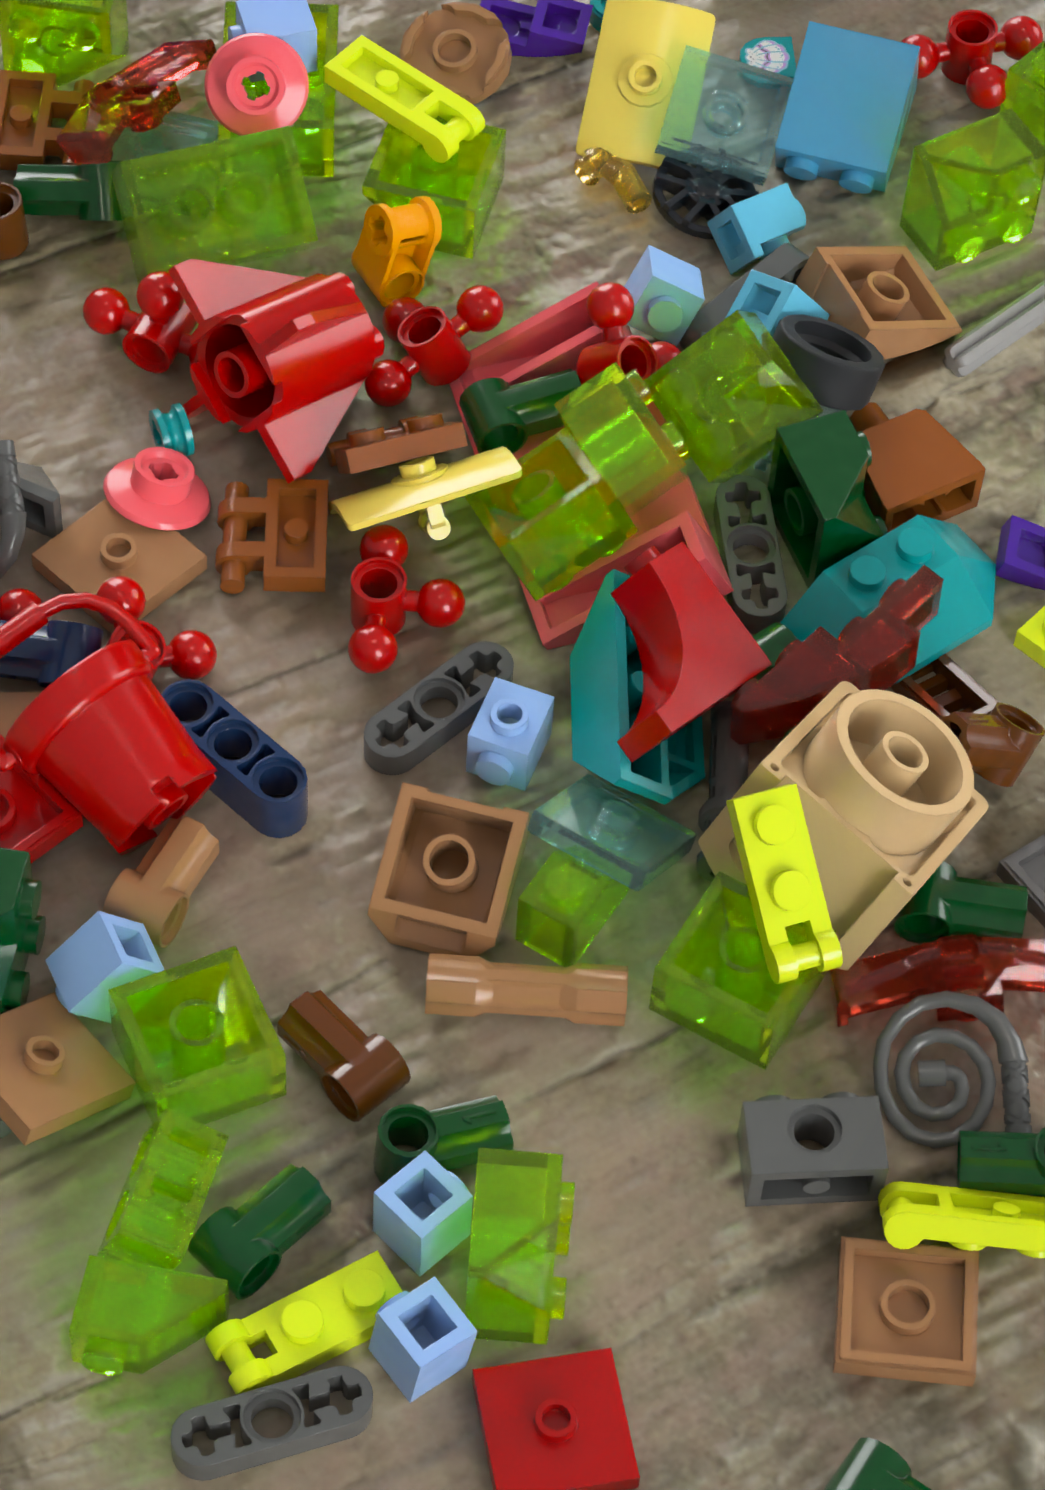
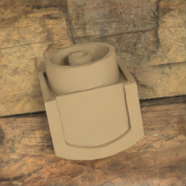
[698,681,989,971]

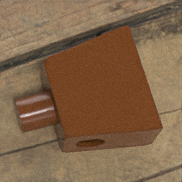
[849,402,986,532]

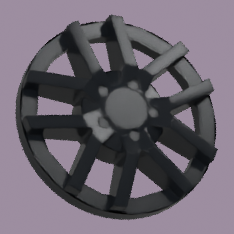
[652,146,759,240]

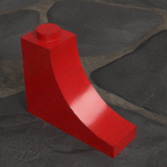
[610,541,772,762]

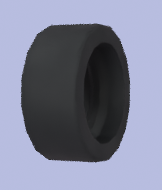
[763,314,885,411]

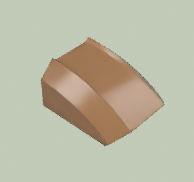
[796,246,963,359]
[367,782,532,956]

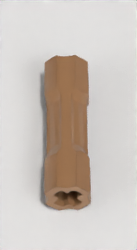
[425,953,628,1026]

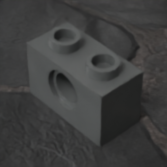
[737,1092,889,1207]

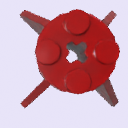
[168,259,385,484]

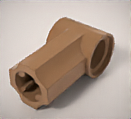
[103,815,219,948]

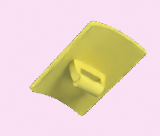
[576,0,716,169]
[328,446,522,540]

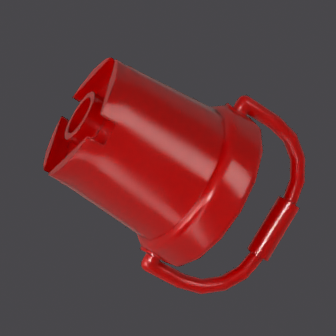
[0,592,217,855]

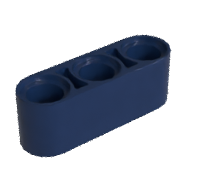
[161,679,308,838]

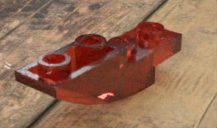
[730,564,944,745]

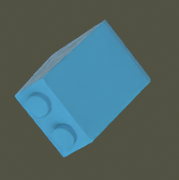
[775,21,920,194]

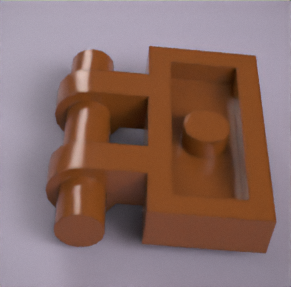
[0,70,100,171]
[325,413,468,474]
[215,478,329,594]

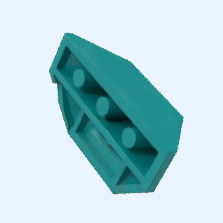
[780,515,996,684]
[570,569,705,805]

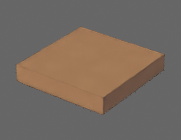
[833,1236,979,1387]

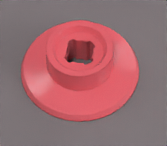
[204,33,309,139]
[103,447,211,531]

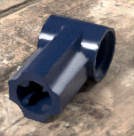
[0,620,104,688]

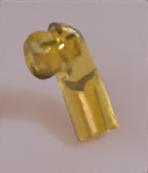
[574,147,652,214]

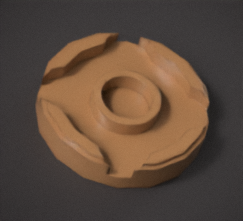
[399,2,512,104]

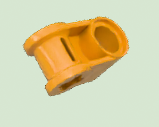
[351,196,442,308]

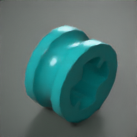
[149,402,195,456]

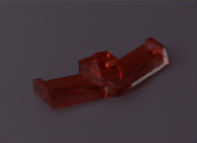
[56,39,216,165]
[830,934,1045,1027]

